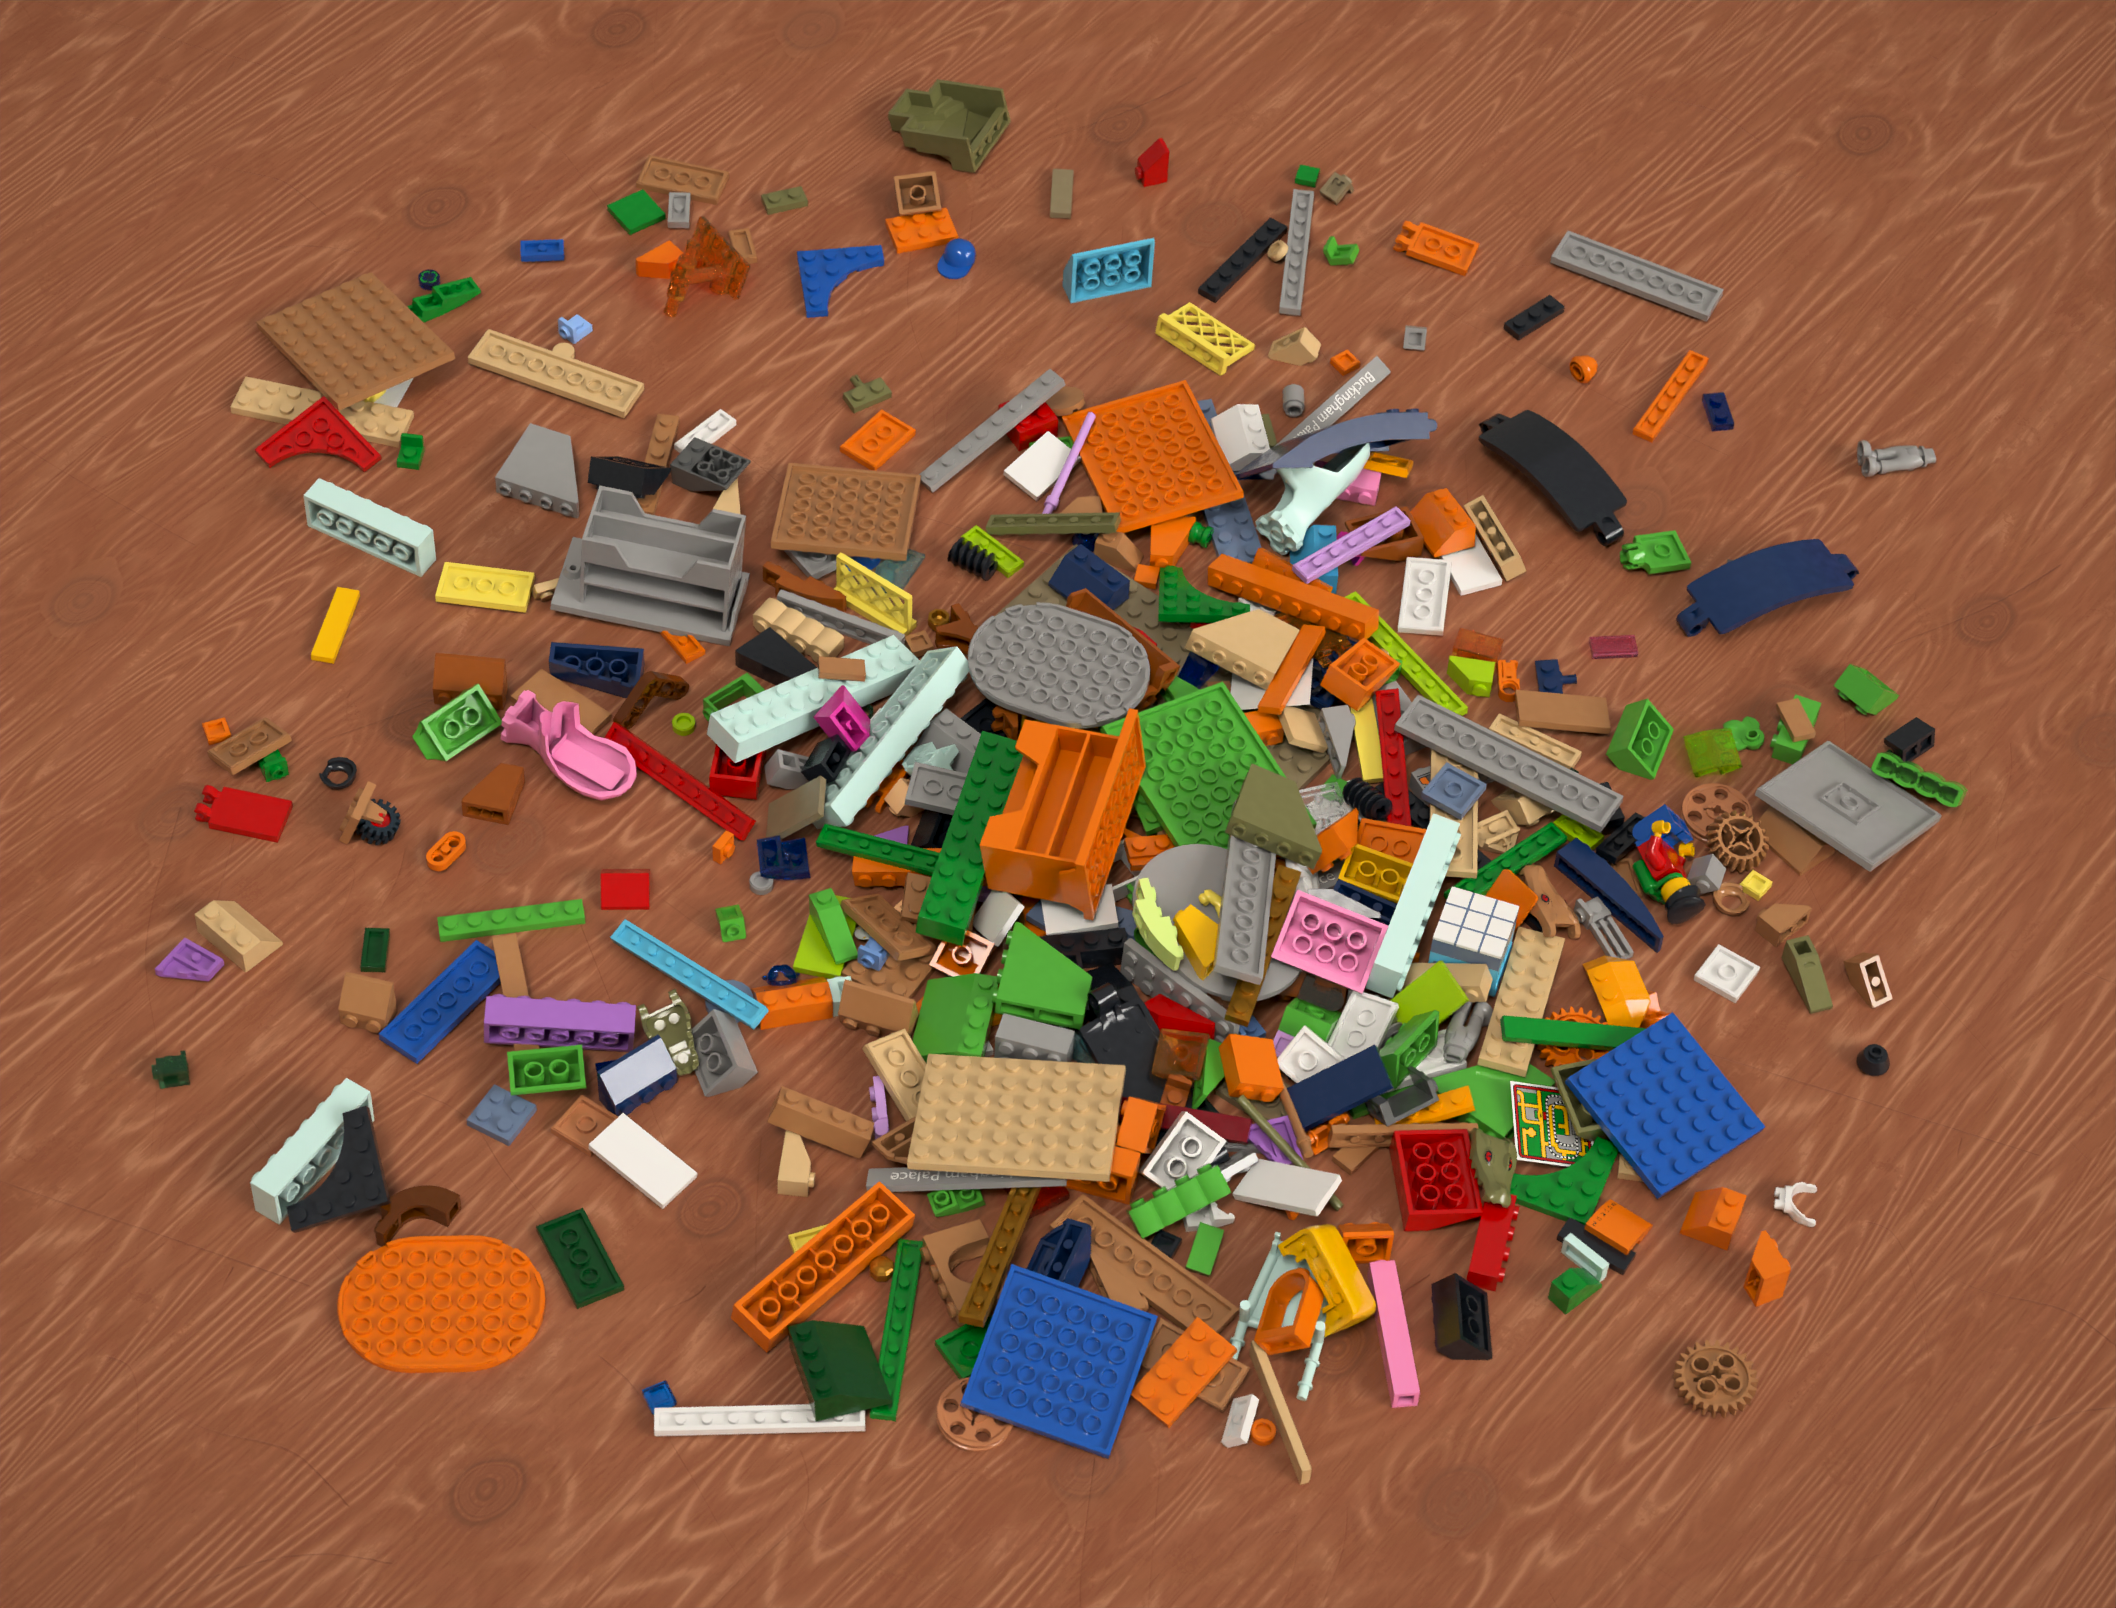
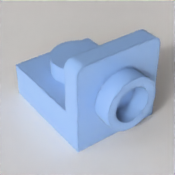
[558,314,593,344]

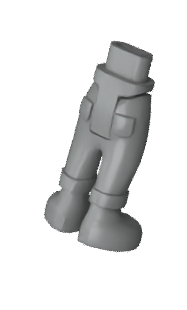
[1857,440,1936,477]
[1443,1002,1493,1063]

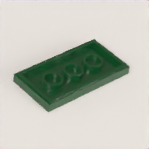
[536,1208,624,1309]

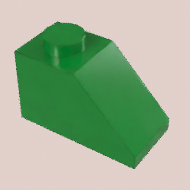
[1548,1268,1602,1315]

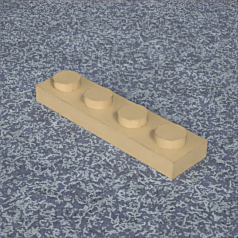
[1489,713,1582,770]

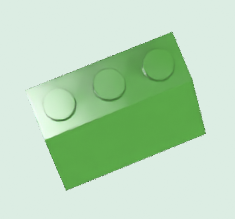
[1606,698,1674,780]
[1379,1010,1439,1089]
[507,1045,586,1095]

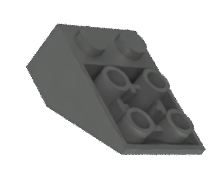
[670,437,751,491]

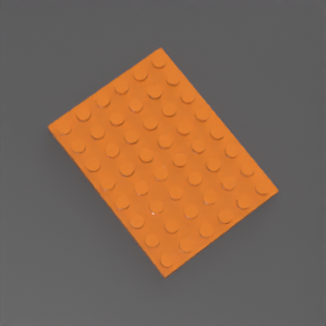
[1062,380,1244,533]

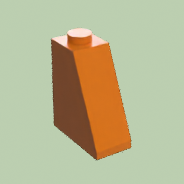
[1149,516,1196,568]

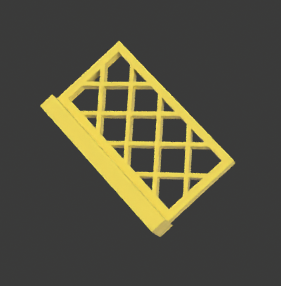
[1155,302,1255,376]
[834,552,917,636]

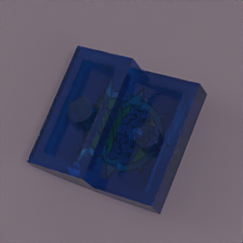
[757,835,811,880]

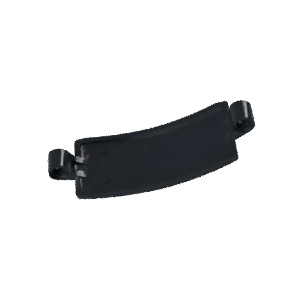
[1478,410,1627,546]
[1079,982,1231,1166]

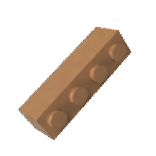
[767,1086,874,1159]

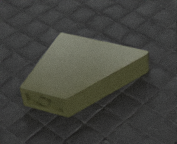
[1225,764,1322,869]

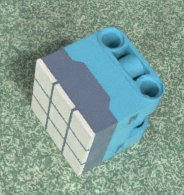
[1428,886,1519,997]

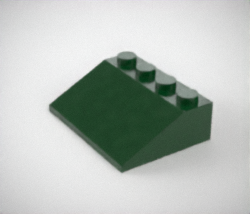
[788,1320,892,1422]

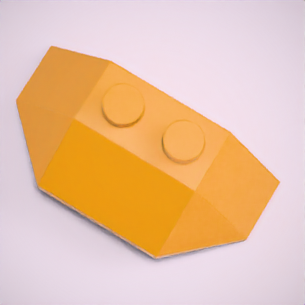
[1582,956,1651,1028]

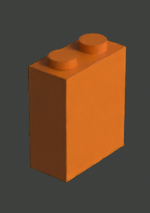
[1219,1033,1284,1102]

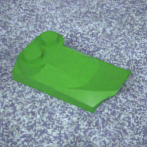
[412,684,502,761]

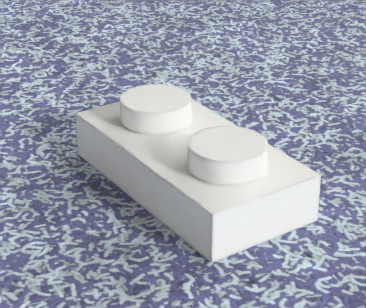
[1221,1394,1259,1448]

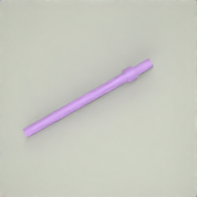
[1042,412,1096,514]

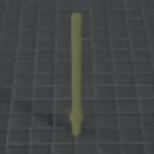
[1236,1095,1344,1211]

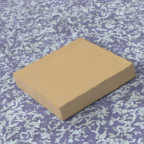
[1278,706,1328,753]

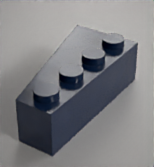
[548,642,645,698]

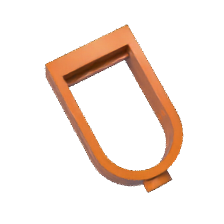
[1254,1268,1324,1355]

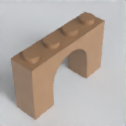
[920,1219,1007,1327]

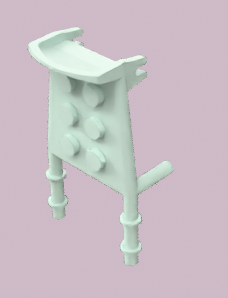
[1230,1232,1329,1401]

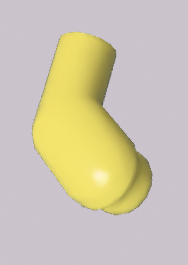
[1198,889,1221,917]

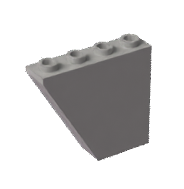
[495,423,579,519]

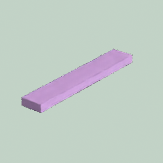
[1292,506,1411,584]

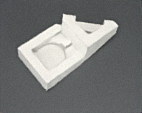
[1183,1202,1235,1232]

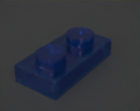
[1702,392,1735,431]

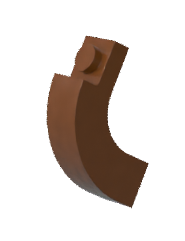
[374,1185,461,1247]

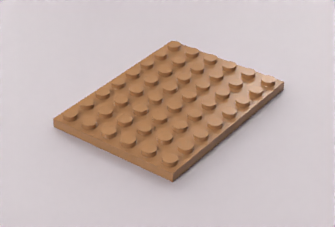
[257,272,455,411]

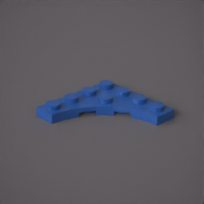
[797,245,884,318]

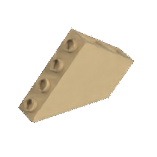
[1185,609,1300,690]

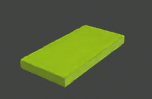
[793,895,857,979]

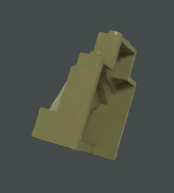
[888,79,1011,173]

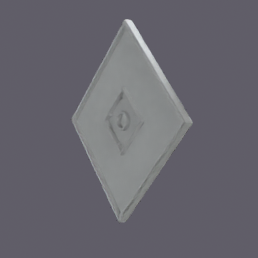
[1755,741,1942,872]

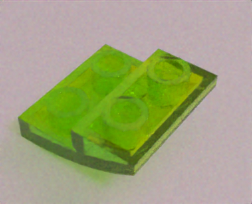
[1683,728,1743,778]

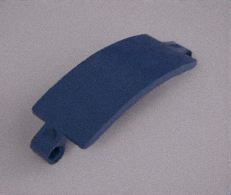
[1676,539,1859,637]

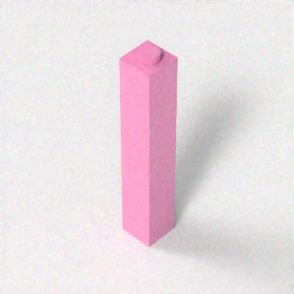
[1367,1260,1420,1408]

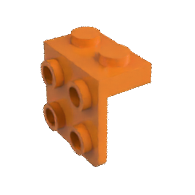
[1486,869,1538,934]

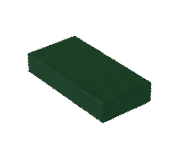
[360,928,390,972]

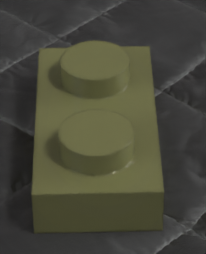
[761,186,808,215]

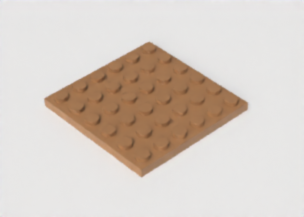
[771,463,921,561]

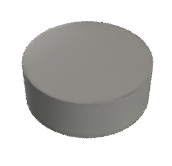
[749,871,773,895]

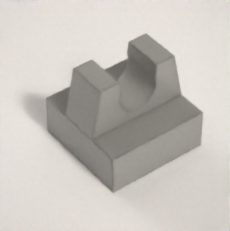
[1403,325,1427,350]

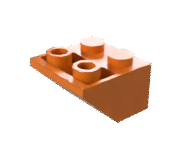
[1744,1230,1791,1307]

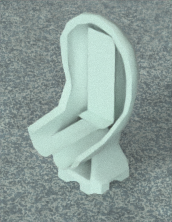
[1255,443,1370,555]

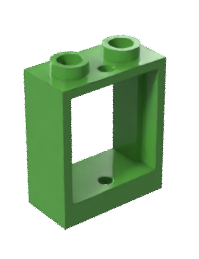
[703,673,765,722]

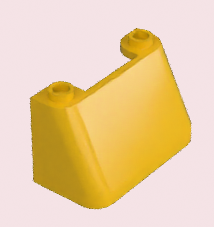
[1277,1224,1376,1337]

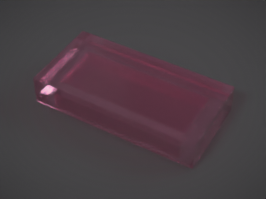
[1589,635,1638,659]

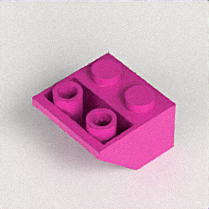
[814,685,871,751]

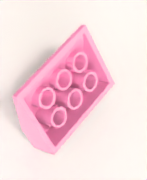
[1271,890,1388,994]

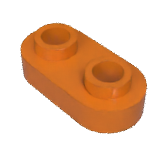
[426,831,466,871]

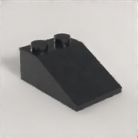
[1086,963,1139,1022]

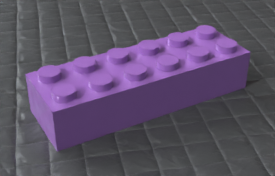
[484,994,636,1052]

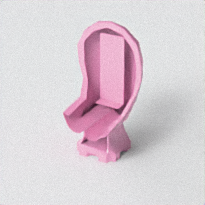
[501,690,637,801]

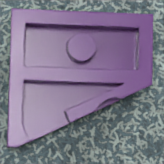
[155,938,224,981]
[1249,1115,1303,1166]

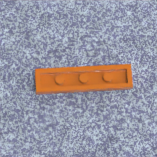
[1252,548,1333,592]

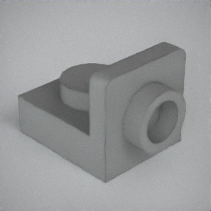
[1574,897,1611,930]

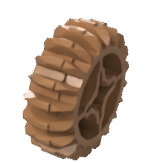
[1705,810,1769,874]

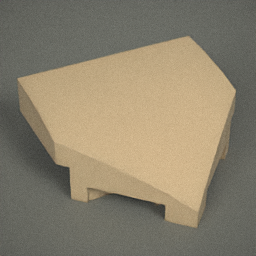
[1478,810,1520,854]

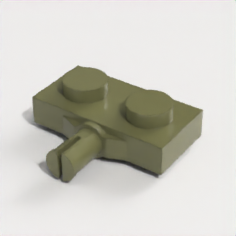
[843,375,892,413]

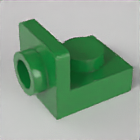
[397,433,425,470]
[257,749,289,782]

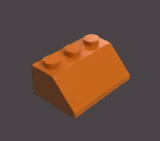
[1410,488,1476,558]
[751,977,833,1030]

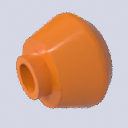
[1569,355,1598,384]

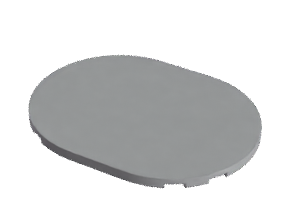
[968,602,1150,729]
[1132,844,1302,1001]

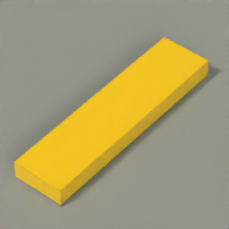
[311,587,360,664]

